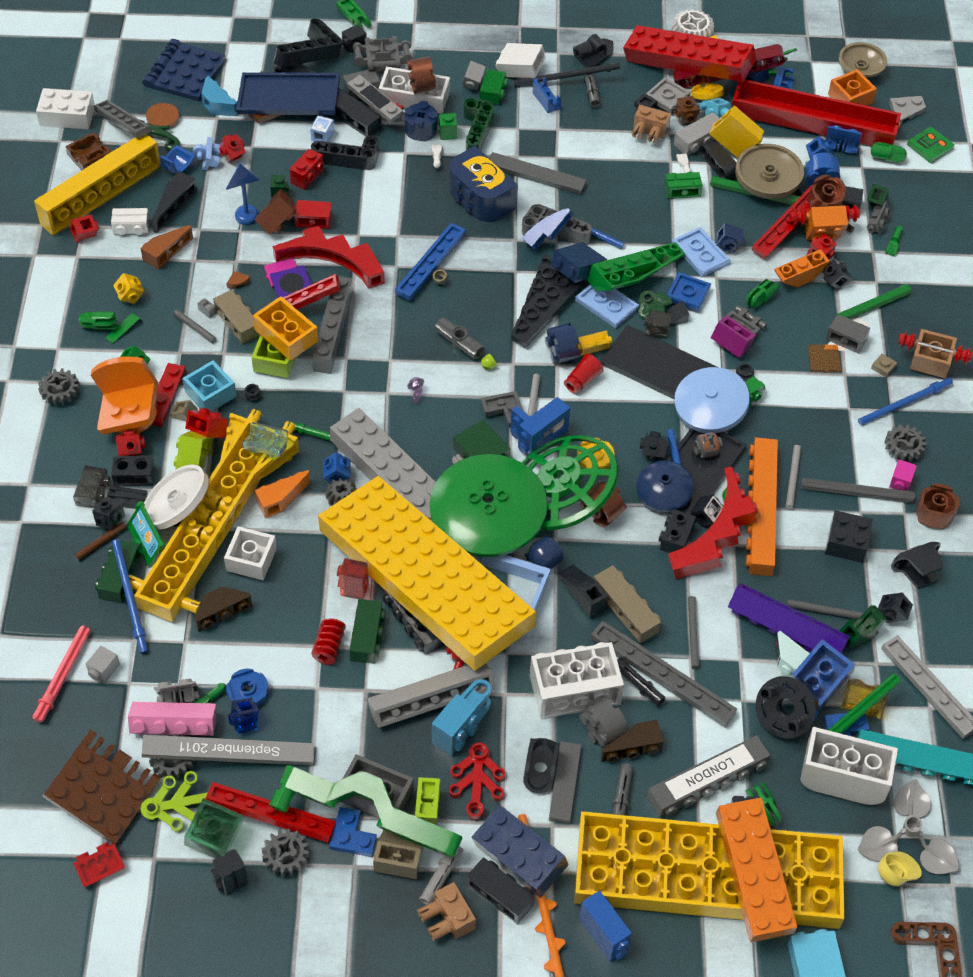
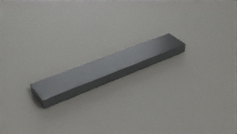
[94,100,152,138]
[489,152,587,195]

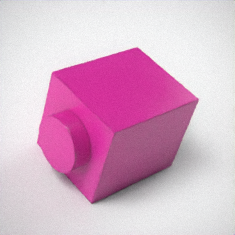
[889,459,917,491]

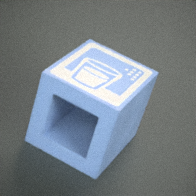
[310,116,334,142]

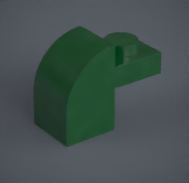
[839,605,887,648]

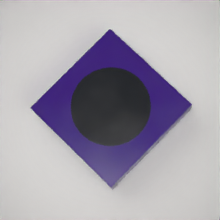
[270,265,311,298]

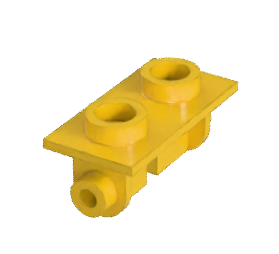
[577,330,612,356]

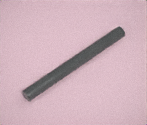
[688,596,699,669]
[787,599,863,619]

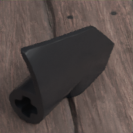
[573,34,613,68]

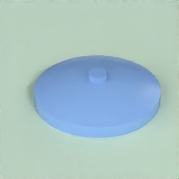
[675,367,750,433]

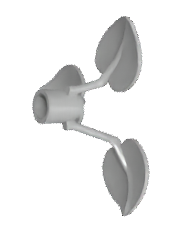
[858,779,959,875]

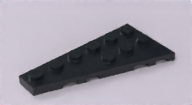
[511,254,587,348]

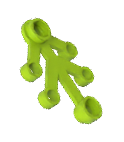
[141,771,208,832]

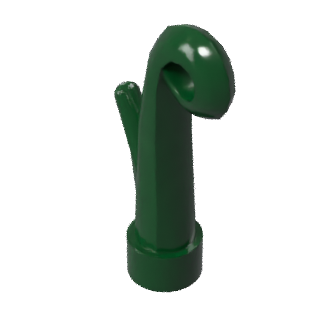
[139,119,180,151]

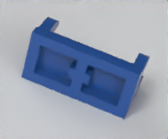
[773,65,795,90]
[532,77,562,113]

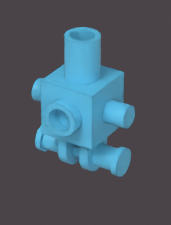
[696,98,731,118]

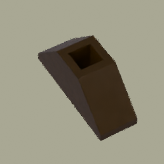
[195,587,253,632]

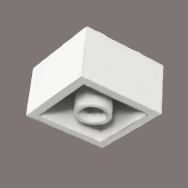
[224,526,277,581]

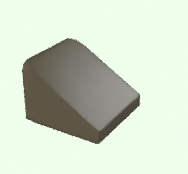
[170,400,197,422]

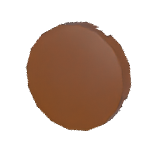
[146,103,179,128]

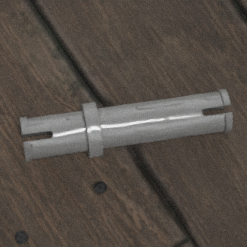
[419,846,464,905]

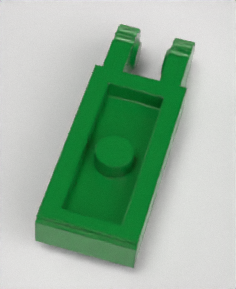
[336,0,371,29]

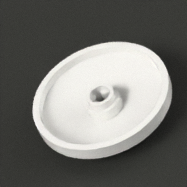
[144,465,209,530]

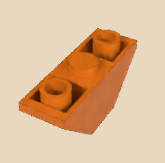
[774,249,830,287]

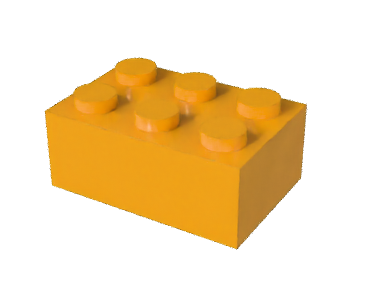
[253,296,318,361]

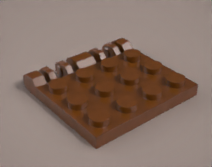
[42,729,161,844]

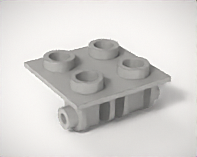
[153,679,199,703]

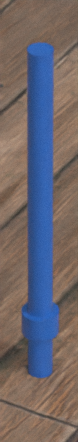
[858,378,953,425]
[112,539,148,654]

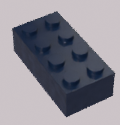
[471,805,569,898]

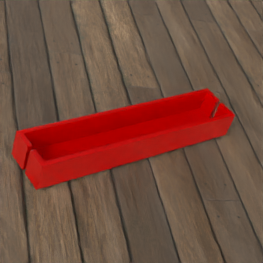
[732,80,901,146]

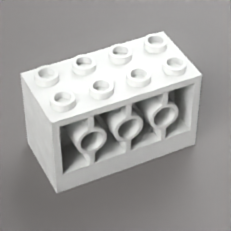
[530,642,624,719]

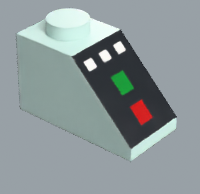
[774,631,810,675]

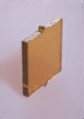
[808,343,841,373]

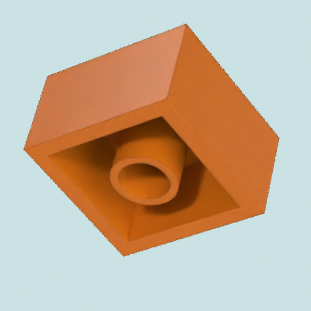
[828,69,877,106]

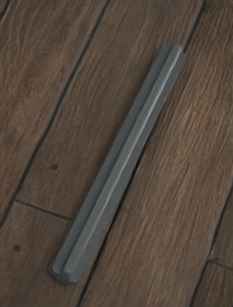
[801,478,915,503]

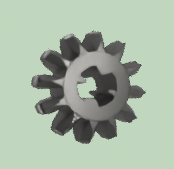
[325,477,357,506]

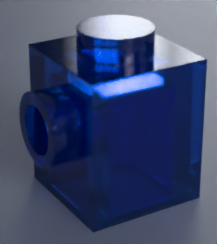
[228,697,259,734]

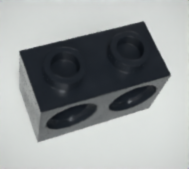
[111,455,154,486]

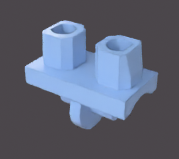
[192,137,220,171]

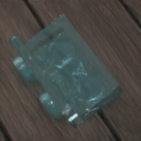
[243,422,288,457]

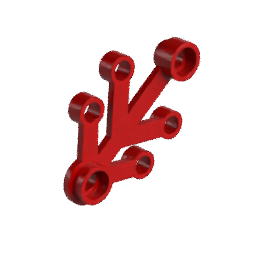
[449,743,505,820]

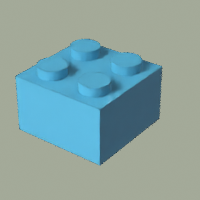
[182,360,237,412]

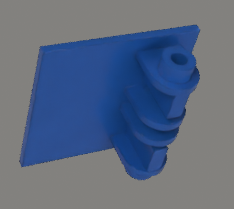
[825,126,862,155]

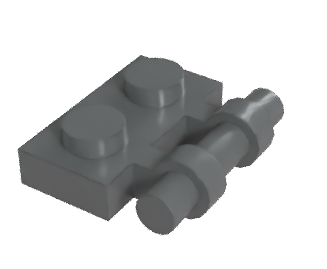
[726,305,767,336]

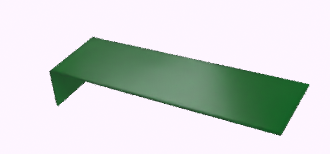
[106,313,142,344]

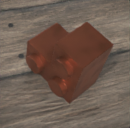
[255,189,296,234]

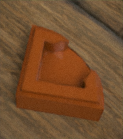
[226,271,250,288]

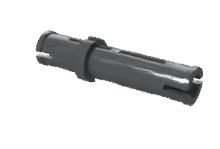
[584,73,601,108]
[612,764,634,816]

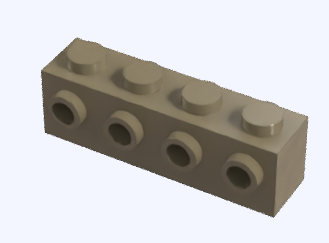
[593,565,661,644]

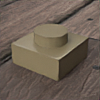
[871,354,897,377]

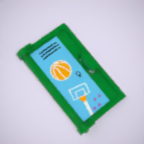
[127,501,166,568]

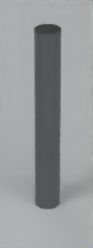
[173,309,216,343]

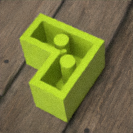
[174,431,213,470]

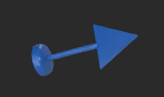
[226,163,259,225]

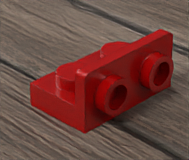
[73,842,125,887]

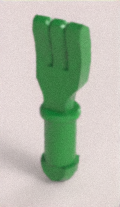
[885,226,903,256]
[194,683,226,703]

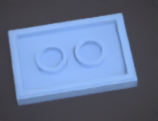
[672,227,731,277]
[575,284,639,329]

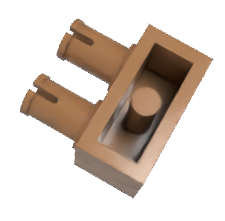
[631,105,671,143]
[417,882,476,941]

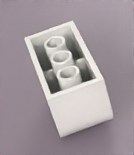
[800,727,898,805]

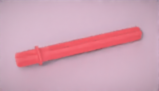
[32,626,91,723]

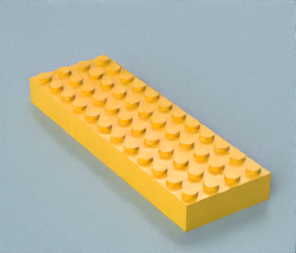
[318,476,536,671]
[574,811,844,929]

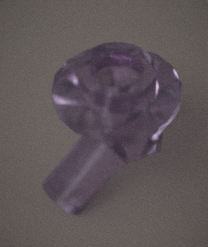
[407,377,425,404]

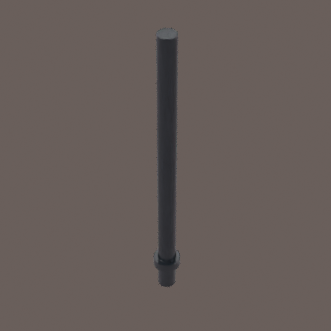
[514,63,620,87]

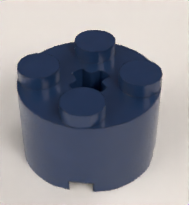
[404,101,438,141]
[545,323,581,364]

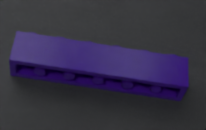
[728,583,851,654]

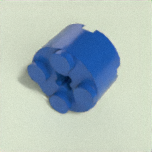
[805,152,841,187]

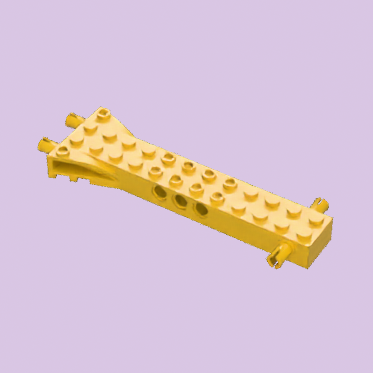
[129,409,299,622]

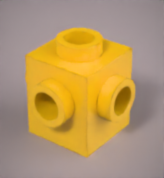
[113,273,144,304]

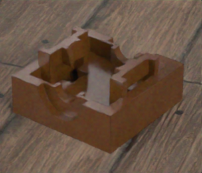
[65,132,112,171]

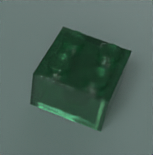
[184,798,243,858]

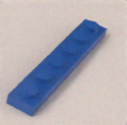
[395,223,466,301]

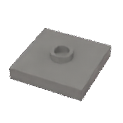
[646,78,691,113]

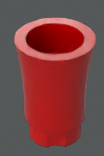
[564,354,604,394]

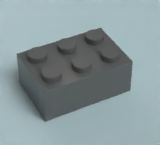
[341,754,414,818]

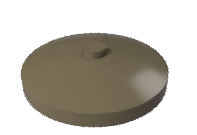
[735,144,804,199]

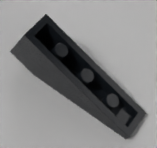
[152,171,197,234]

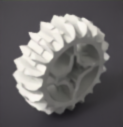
[671,9,714,37]

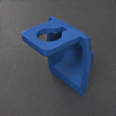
[159,145,196,174]

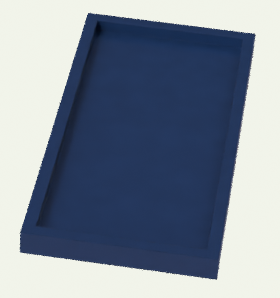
[236,72,340,115]

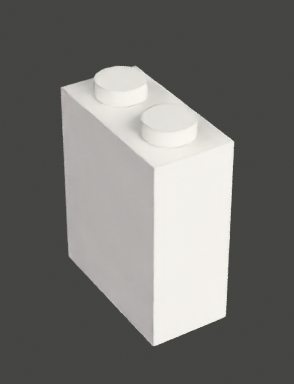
[496,43,546,78]

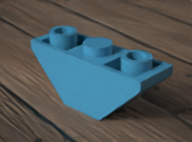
[201,76,238,116]

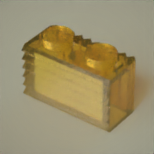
[841,679,888,719]

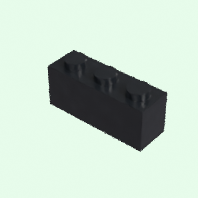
[466,857,535,925]

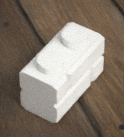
[111,208,150,235]

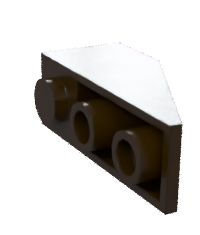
[600,720,664,762]

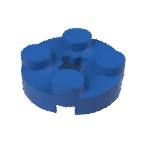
[226,668,268,710]

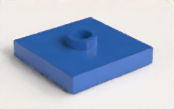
[667,272,711,312]

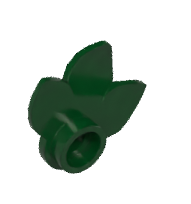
[638,290,672,320]

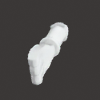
[432,144,442,169]
[676,154,692,173]

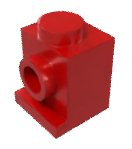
[70,215,99,243]

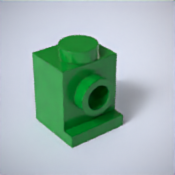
[745,376,766,409]

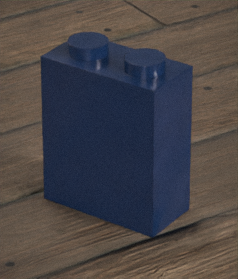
[550,242,607,283]

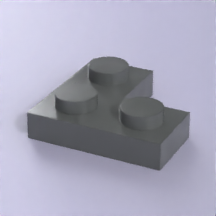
[480,391,523,427]

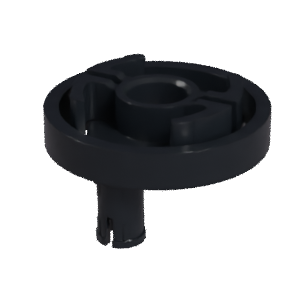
[755,675,819,739]

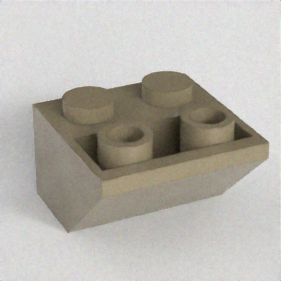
[373,830,424,880]

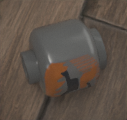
[693,432,723,458]

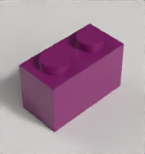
[711,315,756,358]

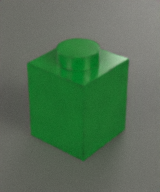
[439,113,457,140]

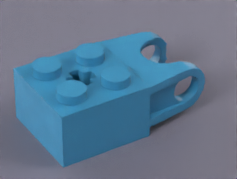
[432,679,491,756]

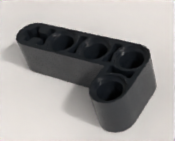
[311,136,379,170]

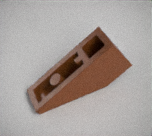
[140,225,193,270]

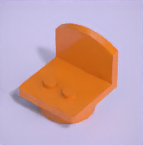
[90,357,158,435]

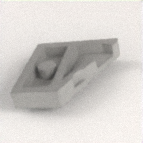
[889,96,926,124]

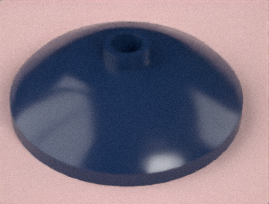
[636,461,694,512]

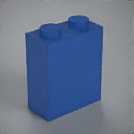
[579,890,632,962]

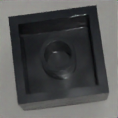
[824,510,873,563]

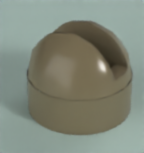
[433,269,448,285]

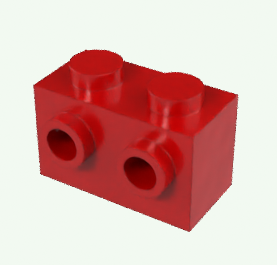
[289,149,324,190]
[185,408,228,438]

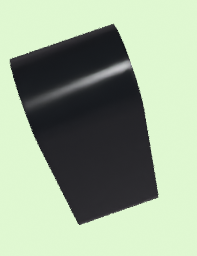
[699,140,737,179]

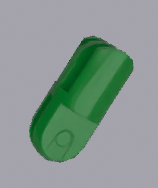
[871,142,907,163]
[746,279,780,308]
[78,311,118,330]
[745,781,782,827]

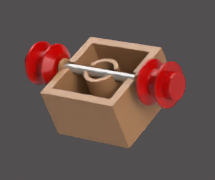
[898,329,973,379]

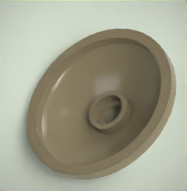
[838,42,887,78]

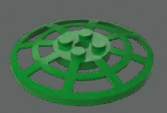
[521,435,619,530]

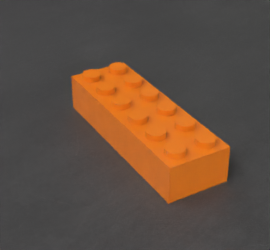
[716,797,797,943]

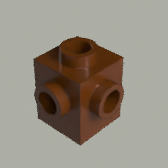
[675,96,700,124]

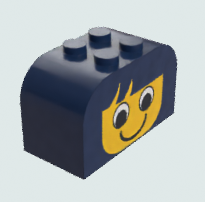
[450,146,518,222]

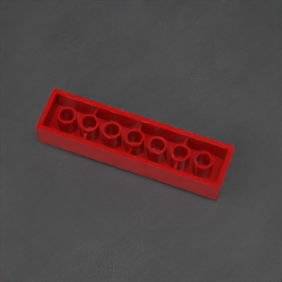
[623,25,756,82]

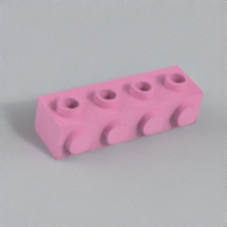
[128,702,217,736]

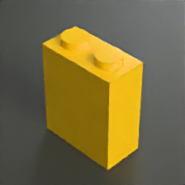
[709,105,764,158]

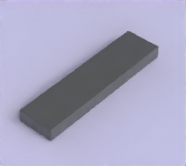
[549,741,581,824]

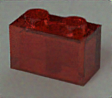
[337,558,369,599]

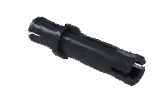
[617,658,666,707]

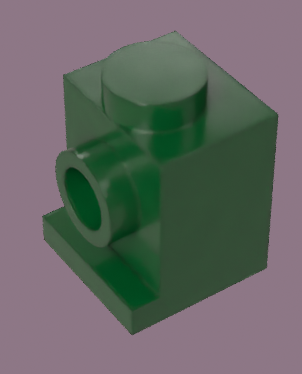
[270,175,289,198]
[867,184,889,205]

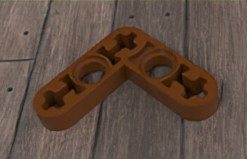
[890,922,962,977]

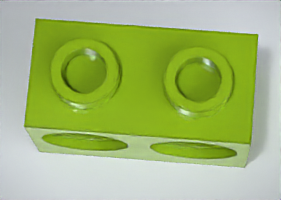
[415,777,440,825]

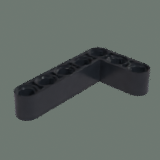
[274,18,343,67]

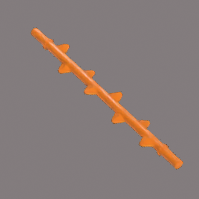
[518,814,566,977]

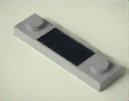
[347,75,403,123]

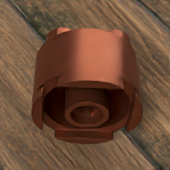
[406,57,437,94]
[808,175,846,207]
[580,481,627,527]
[916,484,960,529]

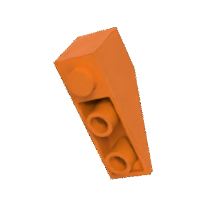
[255,470,310,518]

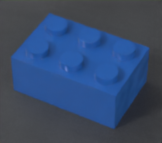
[784,639,855,714]

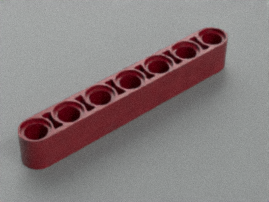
[673,44,785,88]

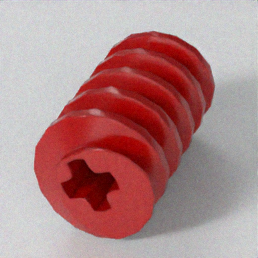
[311,618,346,665]

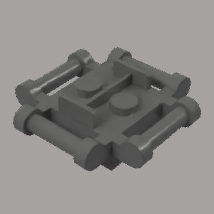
[353,36,413,71]

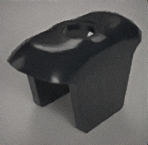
[891,542,943,589]
[523,738,560,793]

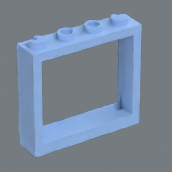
[472,555,551,637]

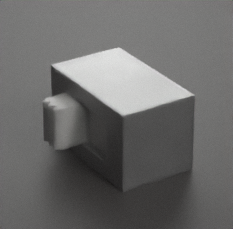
[197,298,216,318]

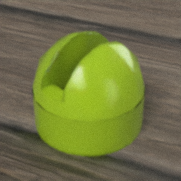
[481,354,497,370]

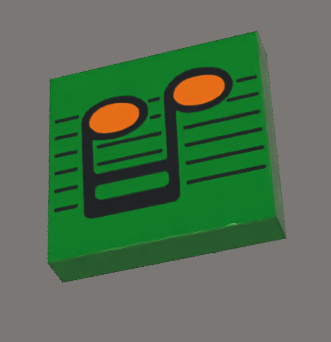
[907,126,955,163]

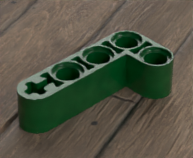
[464,98,494,151]

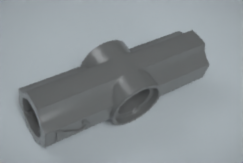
[435,317,485,359]

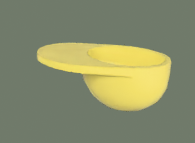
[878,852,922,887]

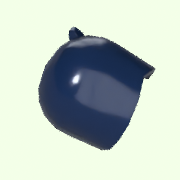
[524,536,563,569]

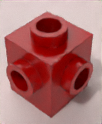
[219,134,246,163]
[806,233,837,260]
[116,430,145,456]

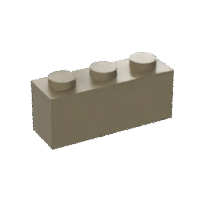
[213,289,260,344]

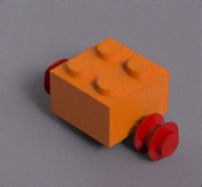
[789,205,860,241]

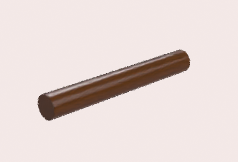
[74,522,127,561]

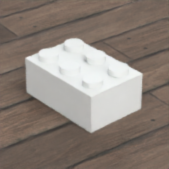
[36,88,95,129]

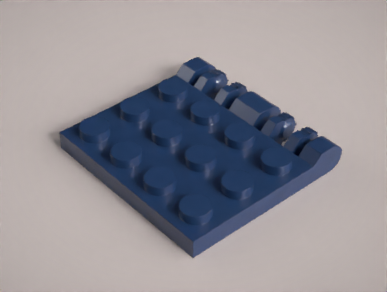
[142,38,226,101]

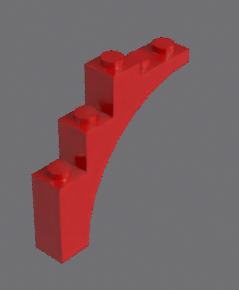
[272,225,385,289]
[669,467,759,579]

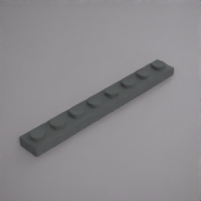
[590,621,737,727]

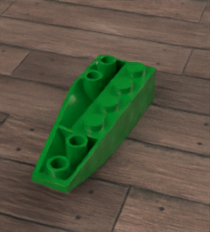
[587,242,685,291]

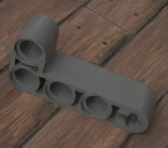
[522,204,592,245]

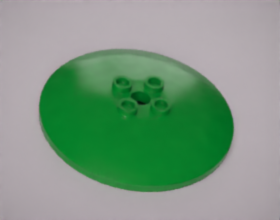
[430,454,547,557]

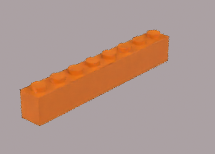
[745,437,778,576]

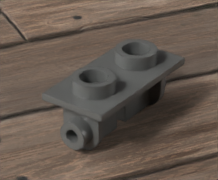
[867,201,891,237]

